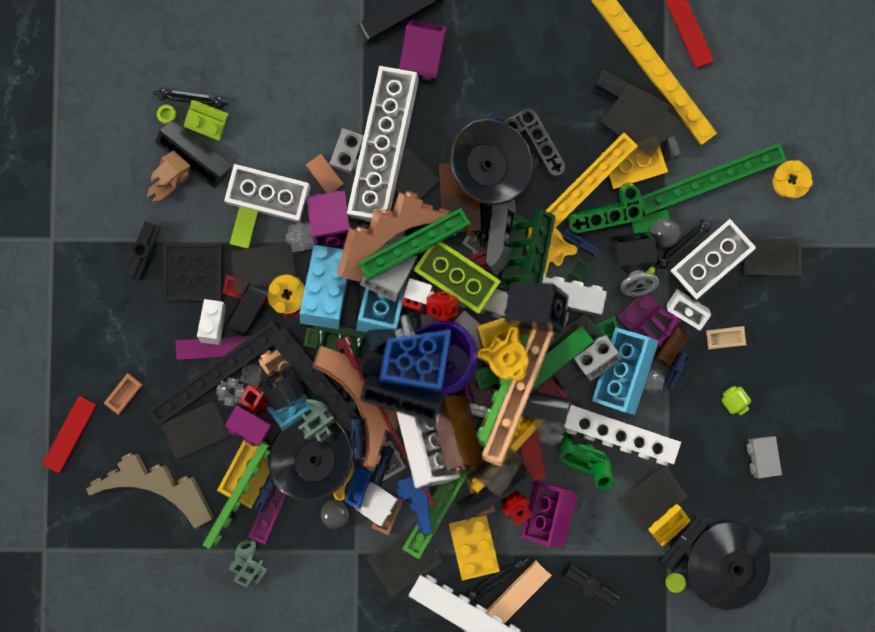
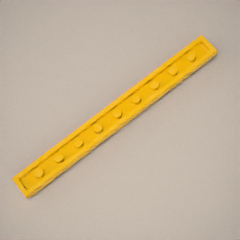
[591,0,717,146]

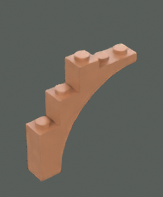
[336,191,451,282]
[312,346,399,469]

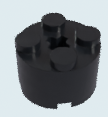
[258,365,305,410]

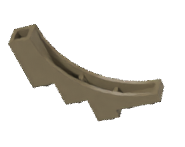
[86,453,215,529]

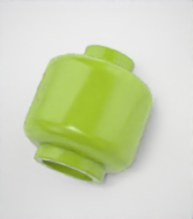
[722,386,751,415]

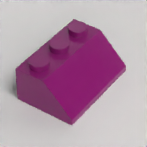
[521,481,578,549]

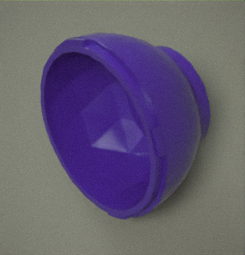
[415,320,478,396]

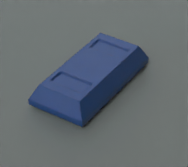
[344,466,372,509]

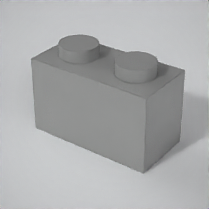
[747,436,782,478]

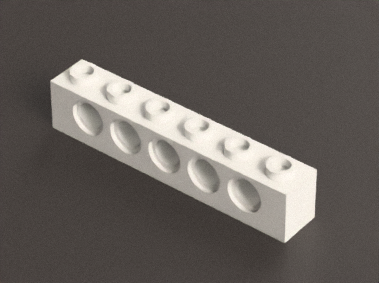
[561,405,681,466]

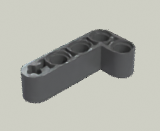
[505,109,565,178]

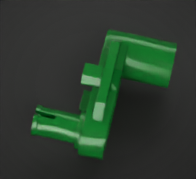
[558,433,614,490]

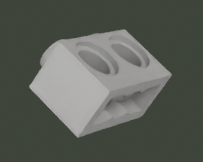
[329,128,364,174]
[574,335,623,381]

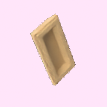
[706,326,747,350]

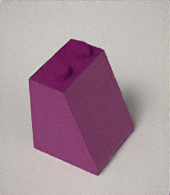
[399,20,447,80]
[307,191,351,249]

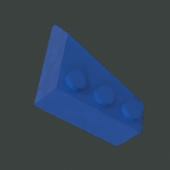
[379,330,451,392]

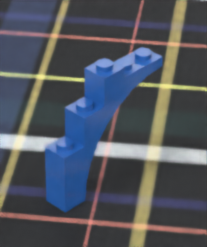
[396,415,479,536]

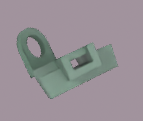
[298,400,335,442]
[229,539,267,588]

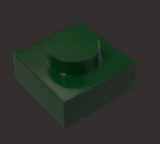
[567,256,593,283]

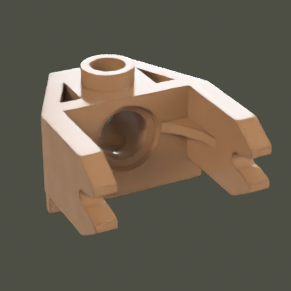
[147,151,191,203]

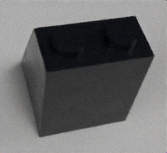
[504,283,569,333]

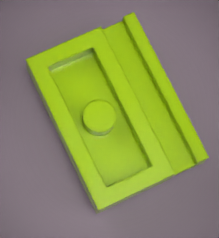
[183,100,229,141]

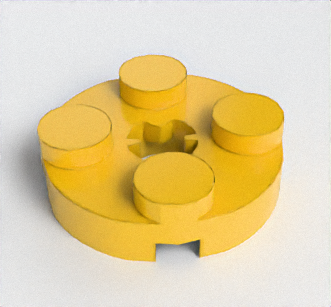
[772,160,813,199]
[267,274,305,314]

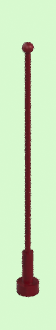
[335,336,436,506]

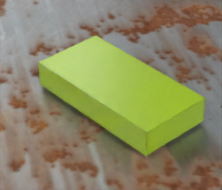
[230,207,259,249]

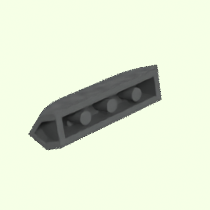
[486,199,516,276]

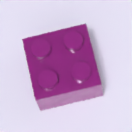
[225,405,275,446]

